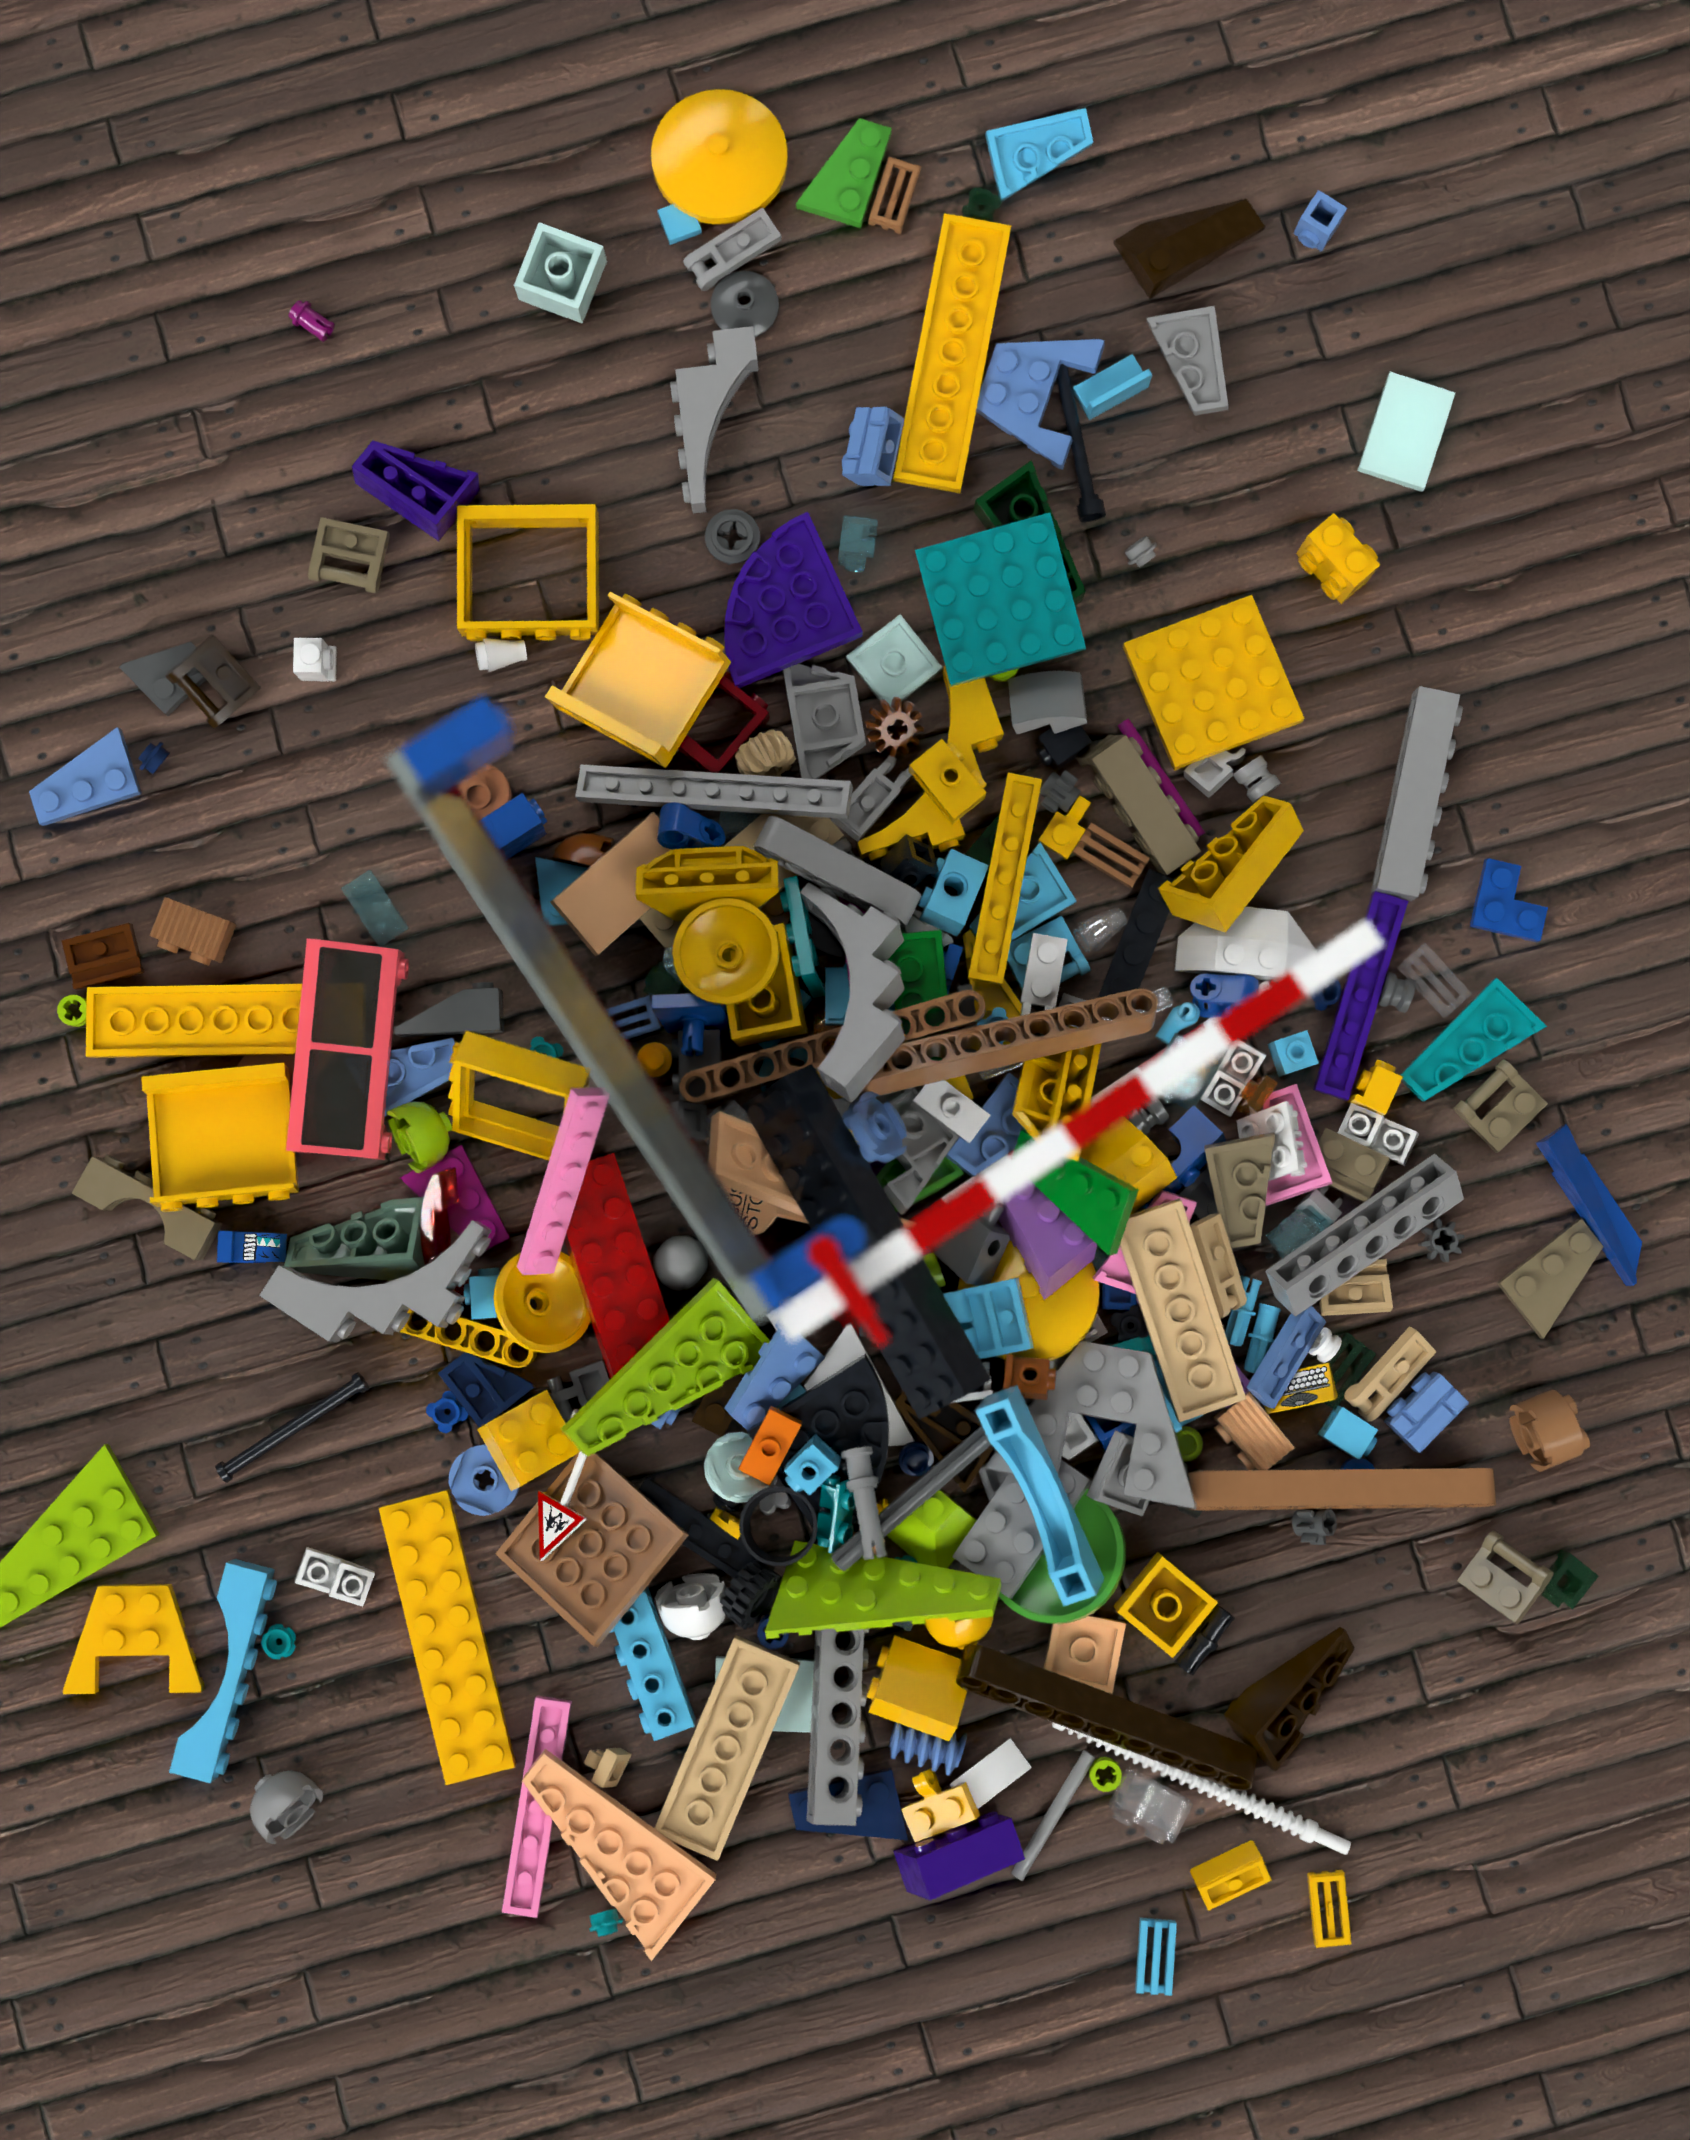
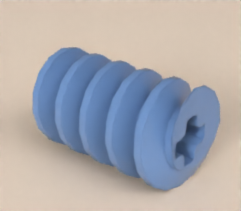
[889,1722,967,1776]

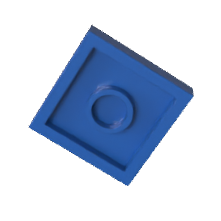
[651,993,730,1056]

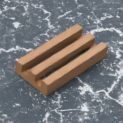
[868,157,921,234]
[1072,823,1150,889]

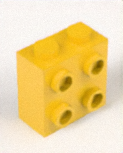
[1296,513,1380,604]

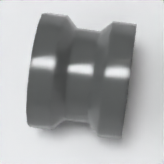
[1378,972,1416,1013]

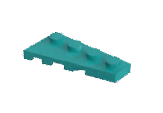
[1400,977,1547,1101]

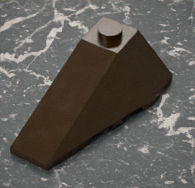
[1113,199,1265,299]
[1224,1627,1355,1771]

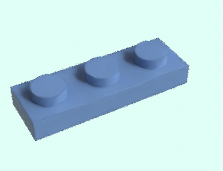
[1246,1306,1326,1409]

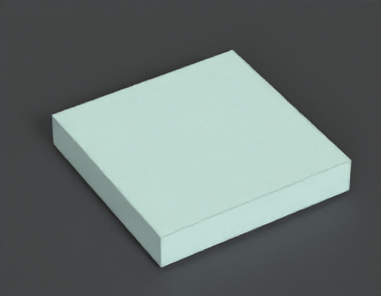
[846,614,943,707]

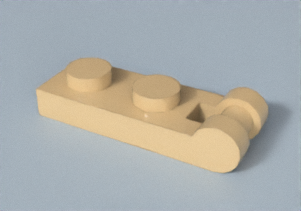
[1190,1213,1247,1319]
[1344,1326,1436,1422]

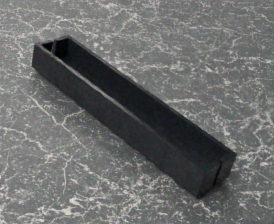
[742,1064,991,1419]

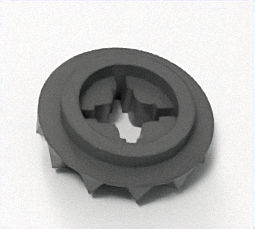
[705,509,760,565]

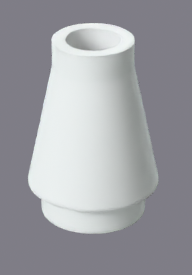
[475,638,527,673]

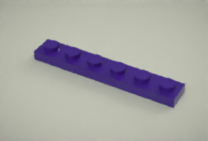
[1313,891,1408,1101]

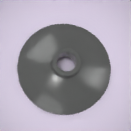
[711,271,779,337]

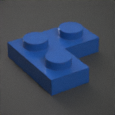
[1469,858,1548,942]

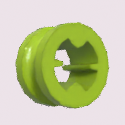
[57,995,87,1027]
[1089,1756,1122,1792]

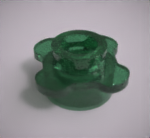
[962,187,1001,222]

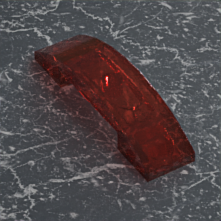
[420,1167,468,1307]

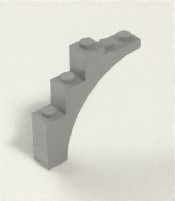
[800,882,906,1103]
[259,1220,492,1342]

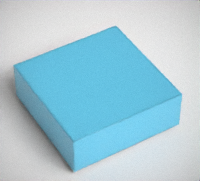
[657,204,702,245]

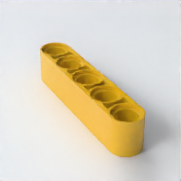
[399,1308,537,1368]

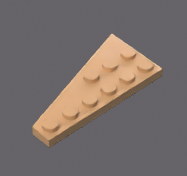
[522,1749,716,1961]

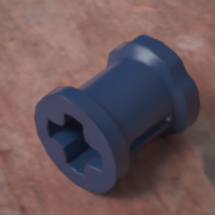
[757,1614,789,1649]

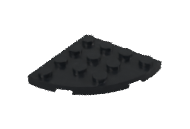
[747,1354,889,1527]

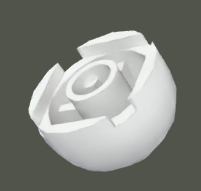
[655,1573,726,1640]

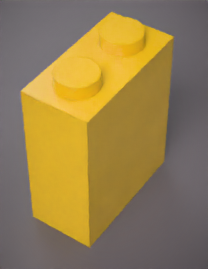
[866,1635,967,1741]

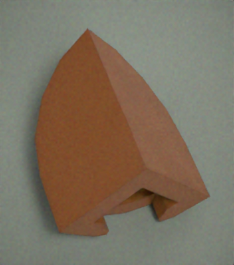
[552,833,614,867]

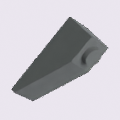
[394,982,504,1037]

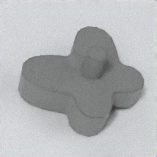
[759,1475,791,1516]

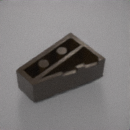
[894,1389,994,1493]

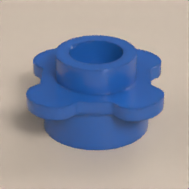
[426,1391,468,1433]

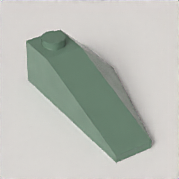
[284,1197,435,1281]

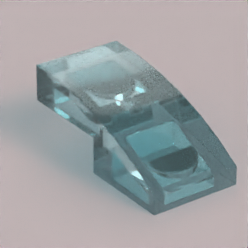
[341,869,409,947]

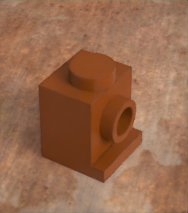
[1003,1354,1056,1400]

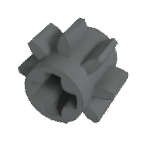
[1039,770,1081,814]
[1418,1219,1464,1262]
[1292,1509,1337,1545]

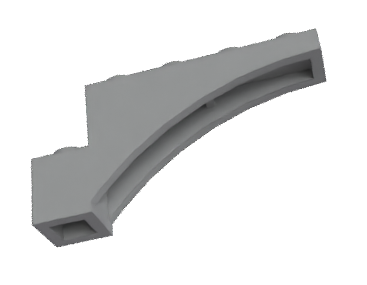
[670,326,759,514]

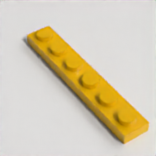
[968,772,1042,985]

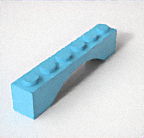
[975,1385,1105,1606]
[169,1559,277,1783]

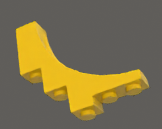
[857,666,1004,862]

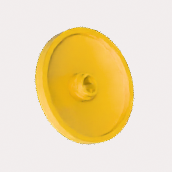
[651,89,788,224]
[958,1228,1100,1361]

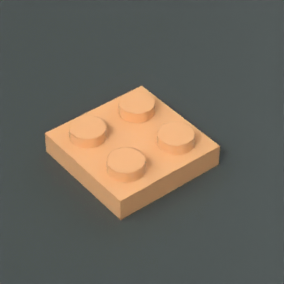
[1044,1615,1126,1694]

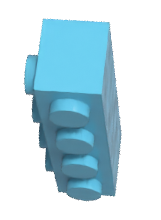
[610,1587,696,1741]

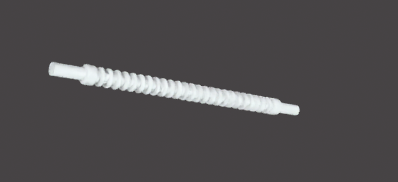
[1047,1720,1351,1855]

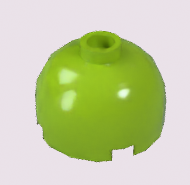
[387,1102,452,1173]

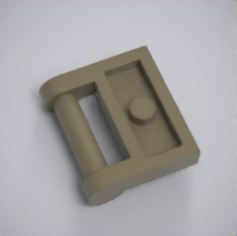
[308,517,390,594]
[1453,1059,1548,1153]
[1457,1530,1554,1626]

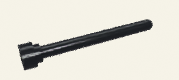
[1056,364,1106,522]

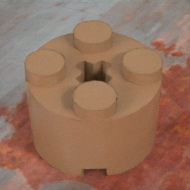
[1509,1390,1590,1472]

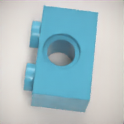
[918,849,989,936]

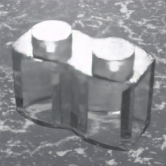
[1108,1767,1193,1844]

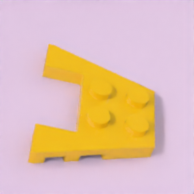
[63,1584,205,1694]

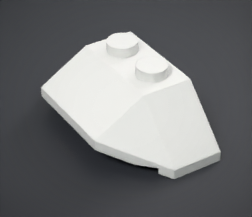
[1174,907,1317,982]

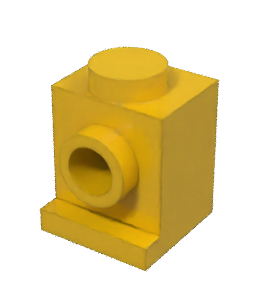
[1347,1060,1403,1115]

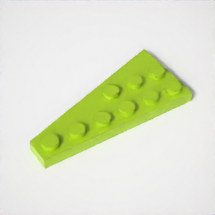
[561,1278,770,1457]
[0,1444,160,1628]
[765,1540,1001,1639]

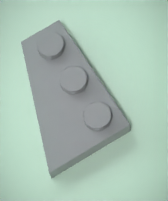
[1146,306,1229,416]

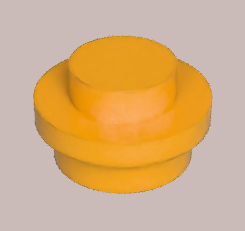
[637,1042,672,1077]

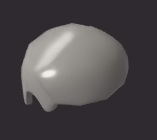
[653,1235,708,1291]

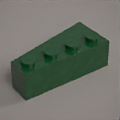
[974,460,1086,606]

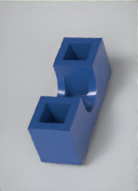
[1143,1105,1226,1209]

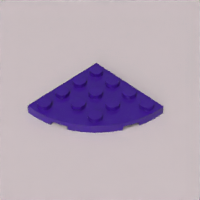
[724,511,863,688]

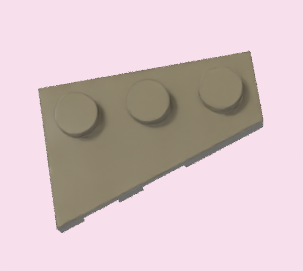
[1204,1132,1275,1248]
[1497,1219,1604,1339]

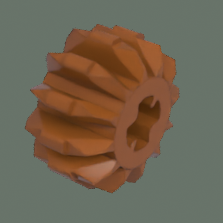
[864,696,924,757]

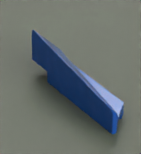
[1536,1124,1642,1286]

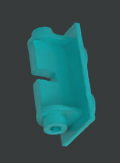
[816,1475,855,1554]

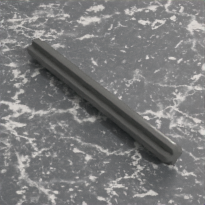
[831,1425,991,1571]

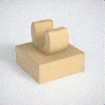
[584,1748,632,1788]

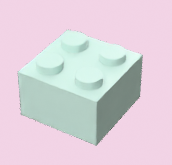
[514,222,607,323]

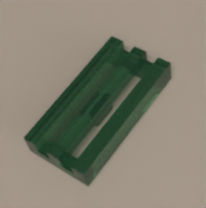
[1323,1332,1376,1410]

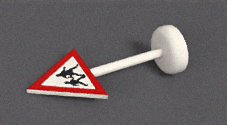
[538,1409,587,1561]

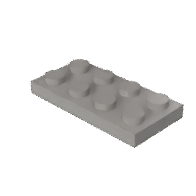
[952,1460,1092,1599]

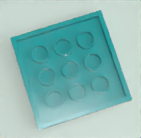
[915,513,1086,687]

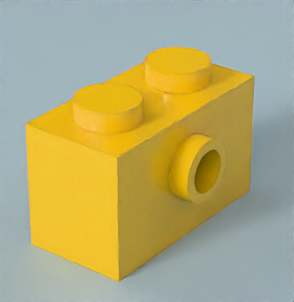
[908,739,987,825]

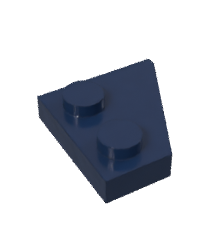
[438,1352,536,1428]

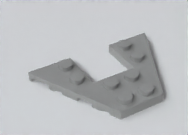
[985,1341,1197,1510]

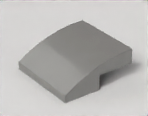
[1008,671,1087,734]

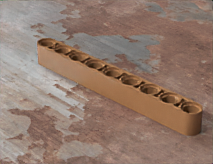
[859,988,1158,1096]
[679,990,986,1105]
[1188,1468,1497,1511]

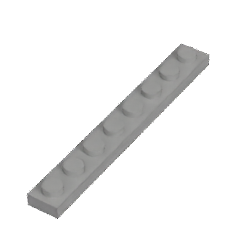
[575,765,853,819]

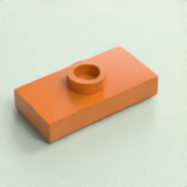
[738,1406,803,1486]

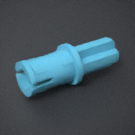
[1225,1275,1262,1346]
[1244,1303,1281,1373]

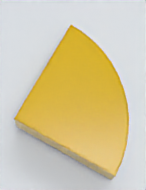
[710,1507,741,1539]

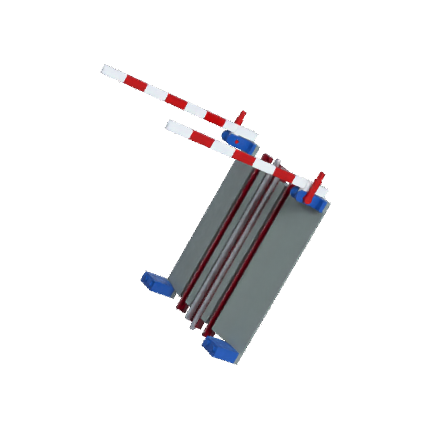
[385,696,1384,1346]

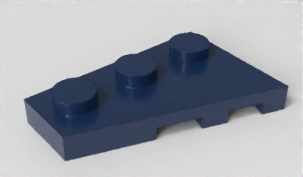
[788,1767,908,1840]

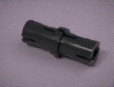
[1175,1604,1235,1675]

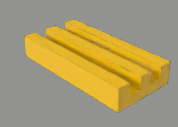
[1307,1870,1352,1948]

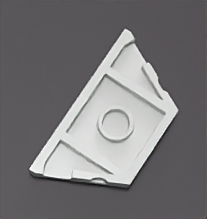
[804,1322,915,1446]

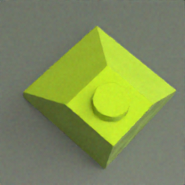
[887,1489,977,1568]

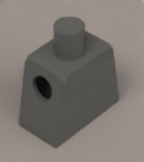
[930,1202,1010,1286]

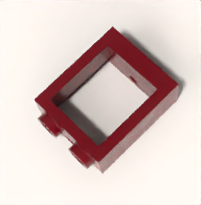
[678,671,770,773]

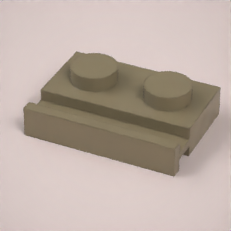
[1318,1128,1390,1203]

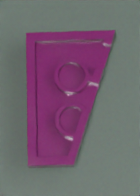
[400,1145,511,1251]

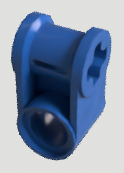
[657,802,725,850]
[1190,973,1259,1018]

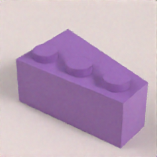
[999,1181,1097,1300]

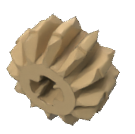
[734,729,796,777]

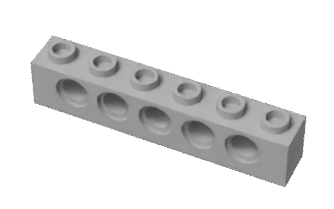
[1265,1154,1464,1317]
[807,1629,869,1826]

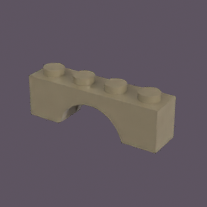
[71,1154,223,1260]

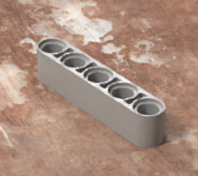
[753,816,921,928]

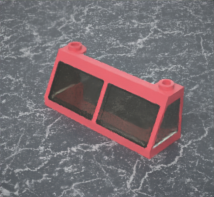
[286,939,409,1160]

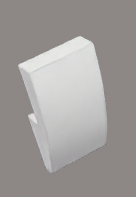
[1200,1040,1266,1117]
[1338,1103,1419,1166]
[294,1547,375,1607]
[950,1738,1032,1809]

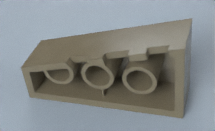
[1076,735,1201,875]

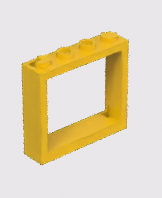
[457,504,599,641]
[448,1031,591,1161]

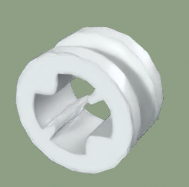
[1308,1327,1342,1363]

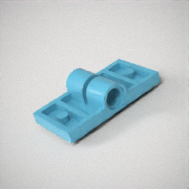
[943,1278,1034,1359]

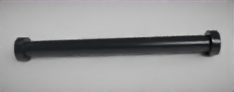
[215,1372,369,1483]

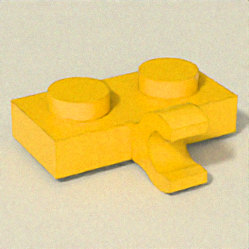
[901,1768,980,1843]

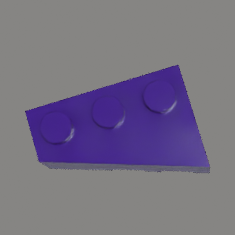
[352,440,480,541]
[893,1812,1025,1901]

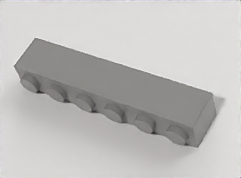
[1371,686,1463,902]

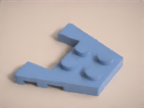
[976,339,1105,470]

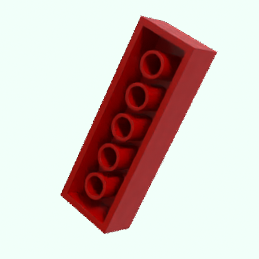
[564,1153,670,1378]

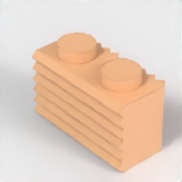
[1213,1392,1295,1470]

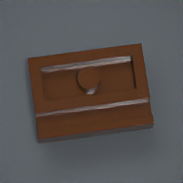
[61,923,145,990]

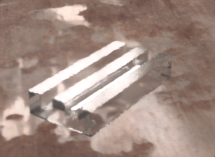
[1398,943,1472,1018]

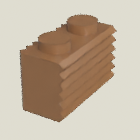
[150,897,236,966]

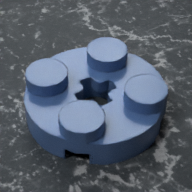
[843,1092,907,1162]
[448,1444,520,1516]

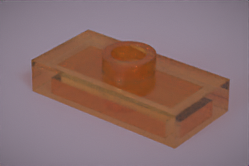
[1236,1075,1278,1116]

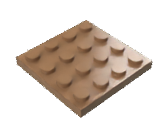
[495,1452,689,1647]

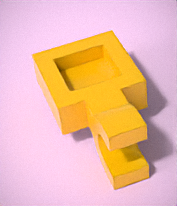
[1038,795,1091,860]

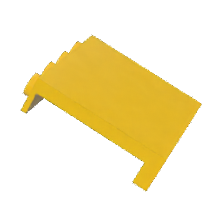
[545,592,731,768]
[141,1063,299,1212]

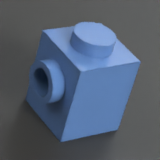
[1293,190,1347,252]

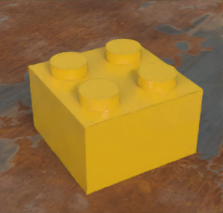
[477,1390,580,1491]
[1113,1552,1218,1658]

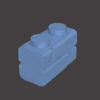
[842,407,905,486]
[1384,1372,1469,1453]

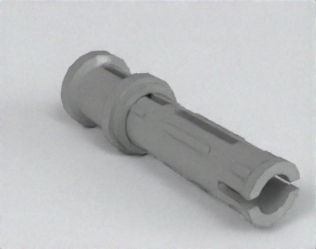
[841,1447,887,1559]

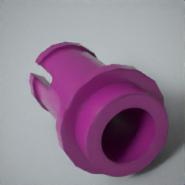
[288,300,335,342]

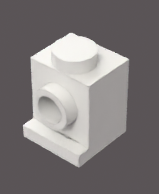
[293,638,337,681]

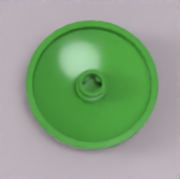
[999,1488,1126,1624]

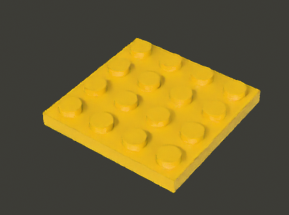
[1123,595,1304,771]

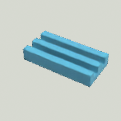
[1135,1918,1177,1996]

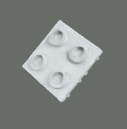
[1236,1101,1307,1181]

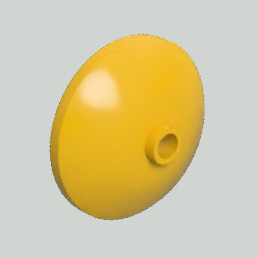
[673,898,780,1005]
[494,1252,591,1353]

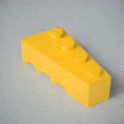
[1158,795,1304,933]

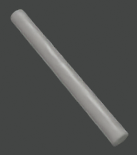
[1011,1750,1096,1881]

